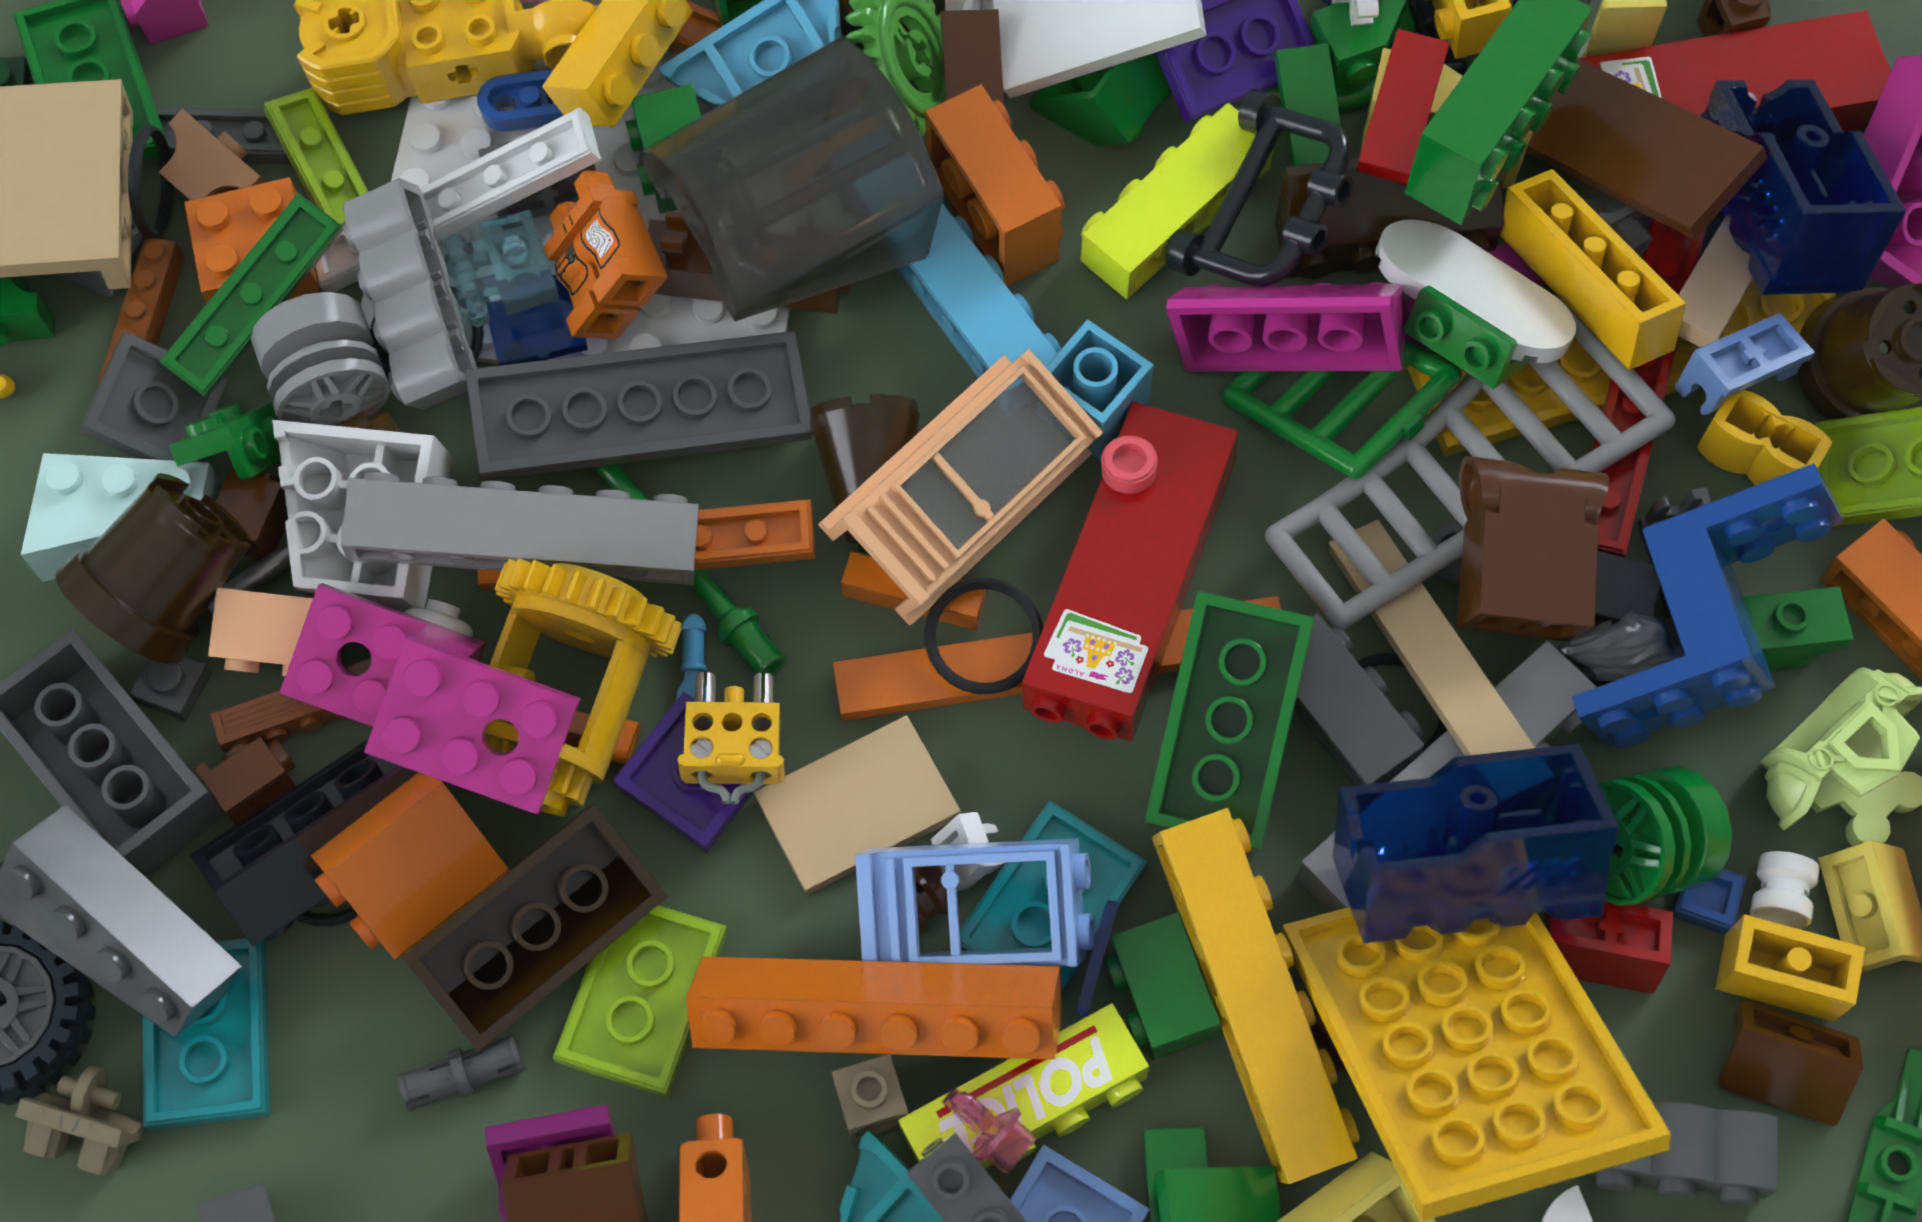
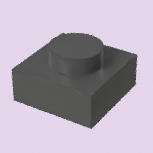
[129,656,212,721]

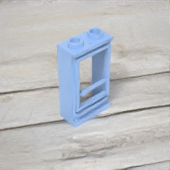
[855,838,1095,967]

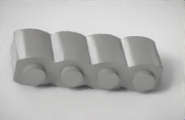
[343,178,477,410]

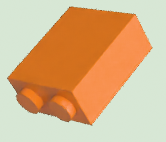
[311,772,508,960]

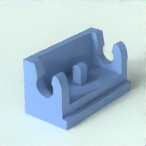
[1675,313,1815,415]

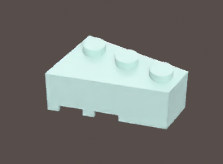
[21,453,223,582]

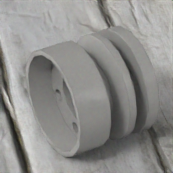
[251,292,391,427]

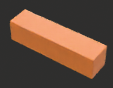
[841,552,986,631]

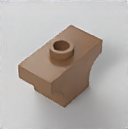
[159,108,266,200]

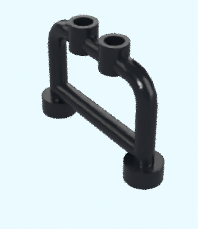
[1166,89,1353,287]

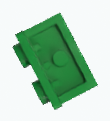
[1403,285,1531,389]
[169,402,281,481]

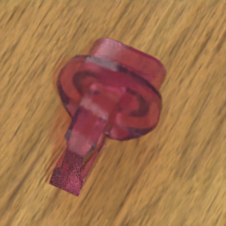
[941,1088,1037,1175]

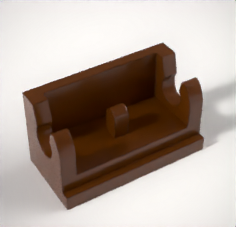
[939,9,1004,105]

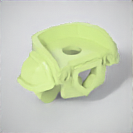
[1759,667,1922,846]

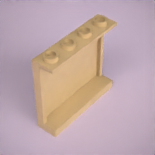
[0,79,133,289]

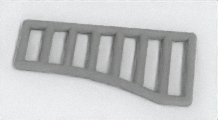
[1265,295,1675,629]

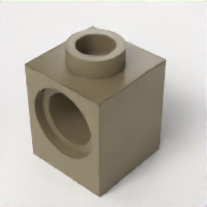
[831,1054,908,1145]

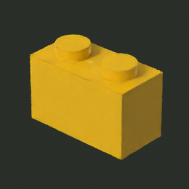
[1715,914,1865,1022]

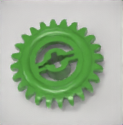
[845,0,945,145]

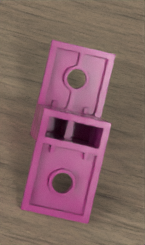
[280,583,581,815]

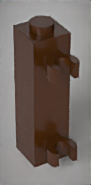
[648,211,853,314]

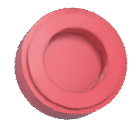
[1101,436,1158,494]

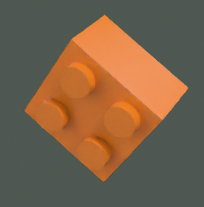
[184,177,322,303]

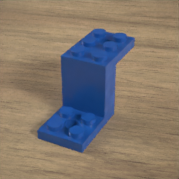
[1572,463,1844,748]

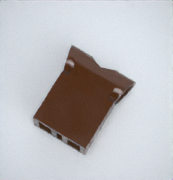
[1456,456,1609,642]
[501,1132,648,1222]

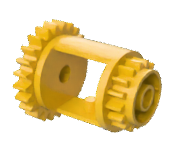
[485,558,682,817]

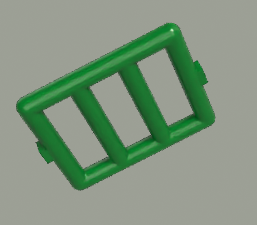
[1222,338,1462,479]

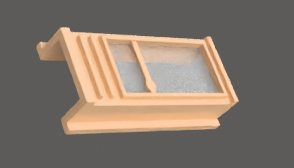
[818,349,1104,626]

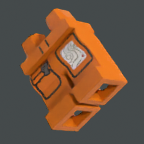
[543,170,668,339]

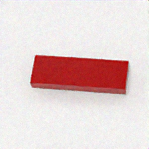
[1356,29,1450,184]

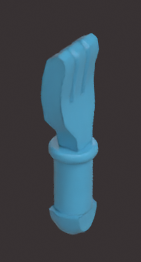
[676,613,707,702]

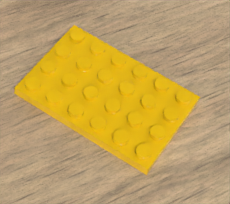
[1283,864,1671,1222]

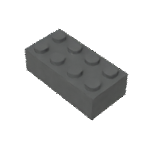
[0,628,226,877]

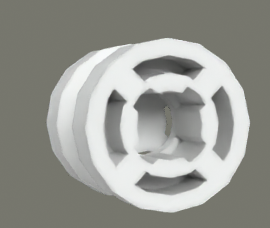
[1750,851,1820,928]

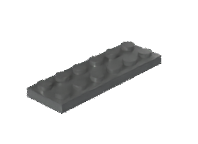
[465,331,813,481]

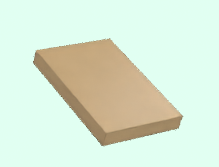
[753,715,961,896]

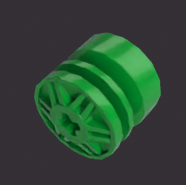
[1566,766,1732,906]

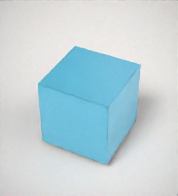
[1035,319,1154,460]

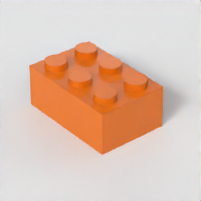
[925,84,1065,286]

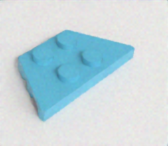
[658,0,844,133]

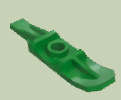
[1846,1048,1922,1222]

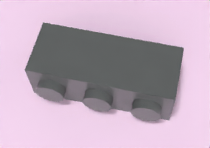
[1294,612,1425,801]

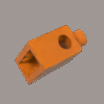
[679,1113,752,1222]

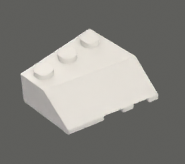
[272,420,453,612]

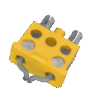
[677,672,785,804]

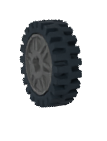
[0,921,96,1105]

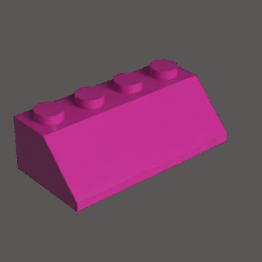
[1816,55,1922,288]
[1166,282,1408,372]

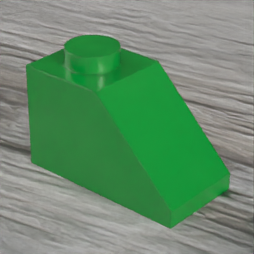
[1309,0,1408,89]

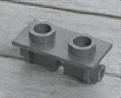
[906,1133,1027,1222]

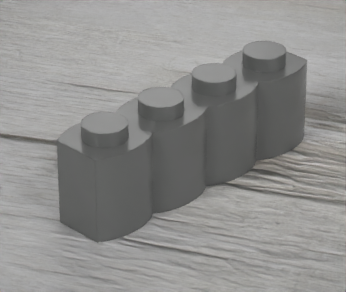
[1554,1101,1778,1207]

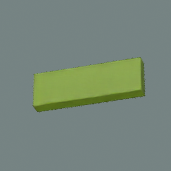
[264,87,368,226]

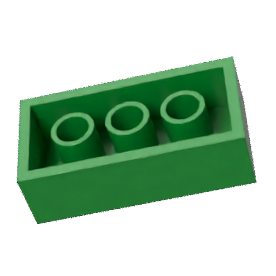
[1405,0,1593,225]
[1145,591,1315,850]

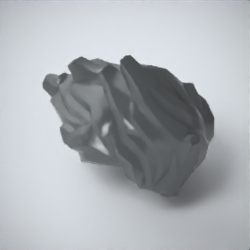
[1558,611,1685,683]

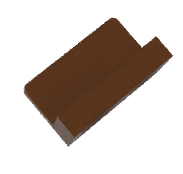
[1719,998,1863,1126]

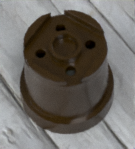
[1797,283,1922,420]
[55,473,251,664]

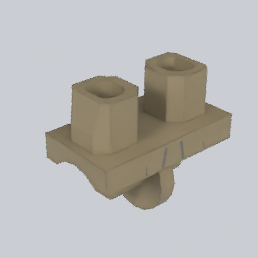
[15,1066,146,1176]

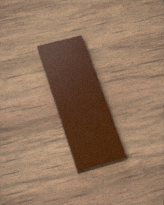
[1525,59,1768,240]

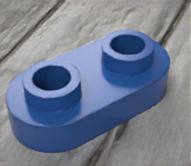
[477,69,564,132]

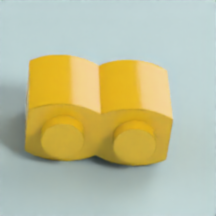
[1697,390,1833,485]

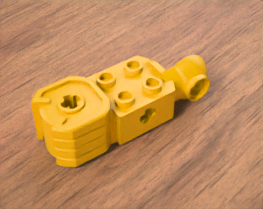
[293,0,597,115]

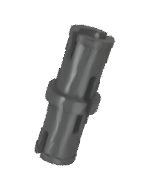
[397,1034,526,1111]

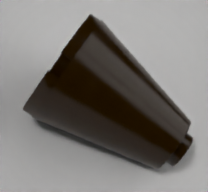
[809,394,920,553]

